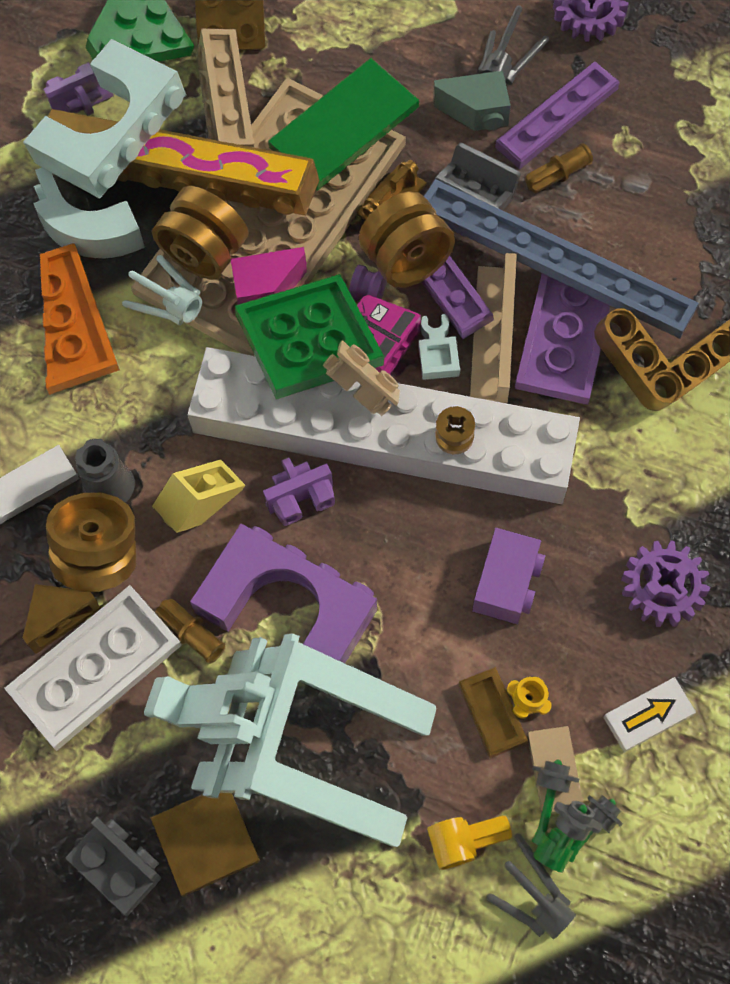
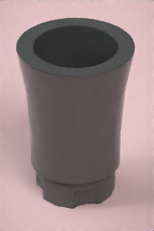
[75,438,135,503]

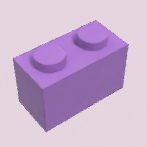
[472,528,546,624]

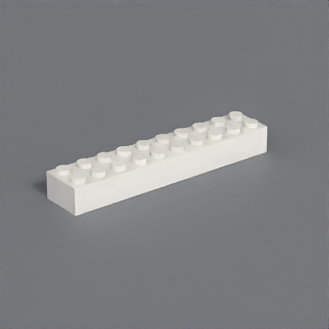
[187,347,580,505]

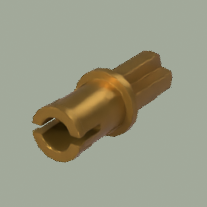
[525,143,593,193]
[156,599,226,664]

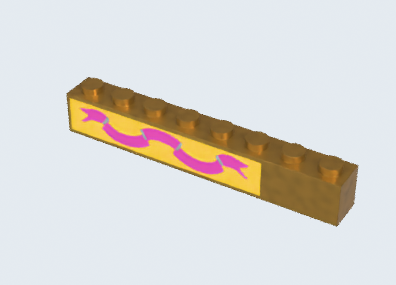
[48,109,319,216]

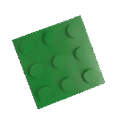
[235,274,384,400]

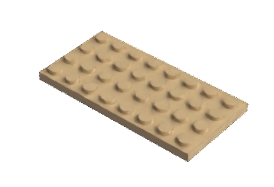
[131,78,406,356]

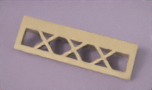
[196,29,254,147]
[470,253,517,404]

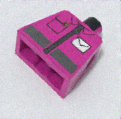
[357,295,421,374]

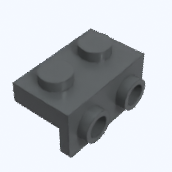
[435,143,521,210]

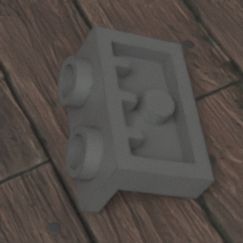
[65,817,162,916]

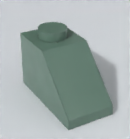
[433,71,511,131]

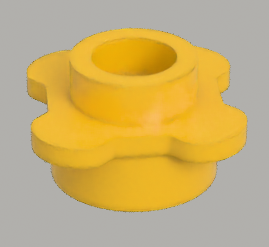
[507,677,552,719]

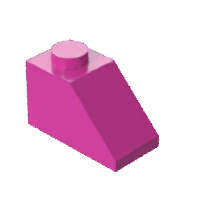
[230,247,307,305]

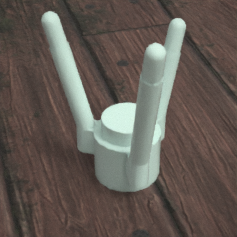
[122,255,202,326]

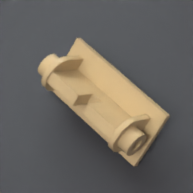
[323,340,400,416]

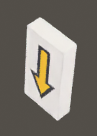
[603,677,696,753]

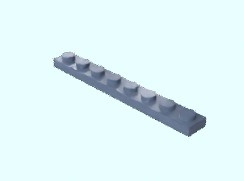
[424,179,699,339]

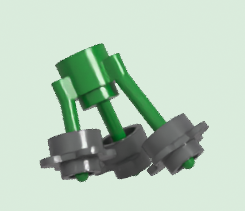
[531,760,623,872]

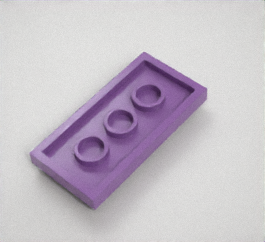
[515,273,610,405]

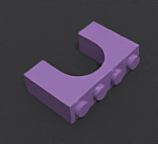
[190,524,377,663]

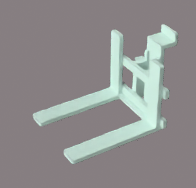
[144,633,436,847]

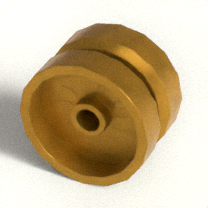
[152,186,249,280]
[358,191,455,288]
[46,493,136,592]

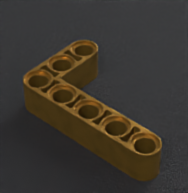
[594,308,730,411]

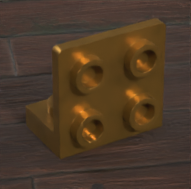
[195,0,266,50]

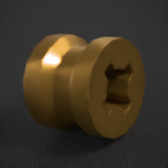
[435,406,476,455]

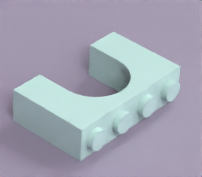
[23,39,186,199]

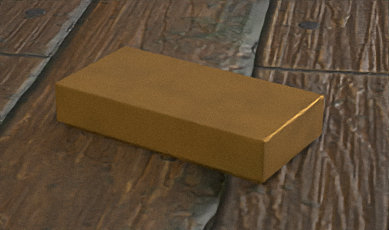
[458,667,528,758]

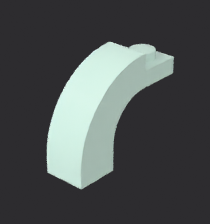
[33,167,145,258]

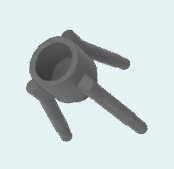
[477,5,549,85]
[487,833,576,940]

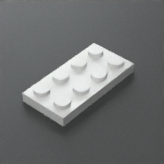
[4,585,182,751]

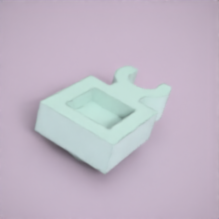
[418,314,460,380]

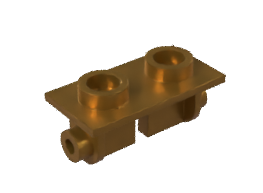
[357,160,427,221]

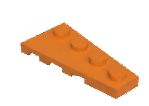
[40,243,120,395]

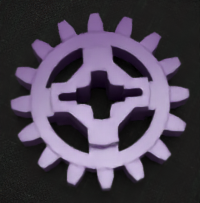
[553,0,628,42]
[621,541,710,627]

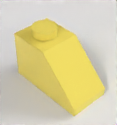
[152,460,245,533]

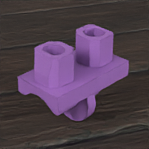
[43,62,114,116]
[263,457,335,526]

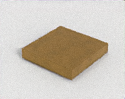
[151,793,260,897]

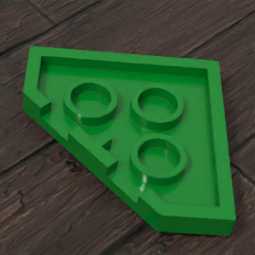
[86,0,194,62]

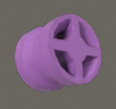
[349,264,387,301]

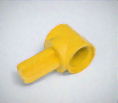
[427,815,512,870]

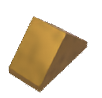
[23,584,101,654]

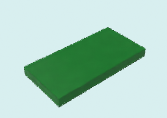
[268,58,419,191]

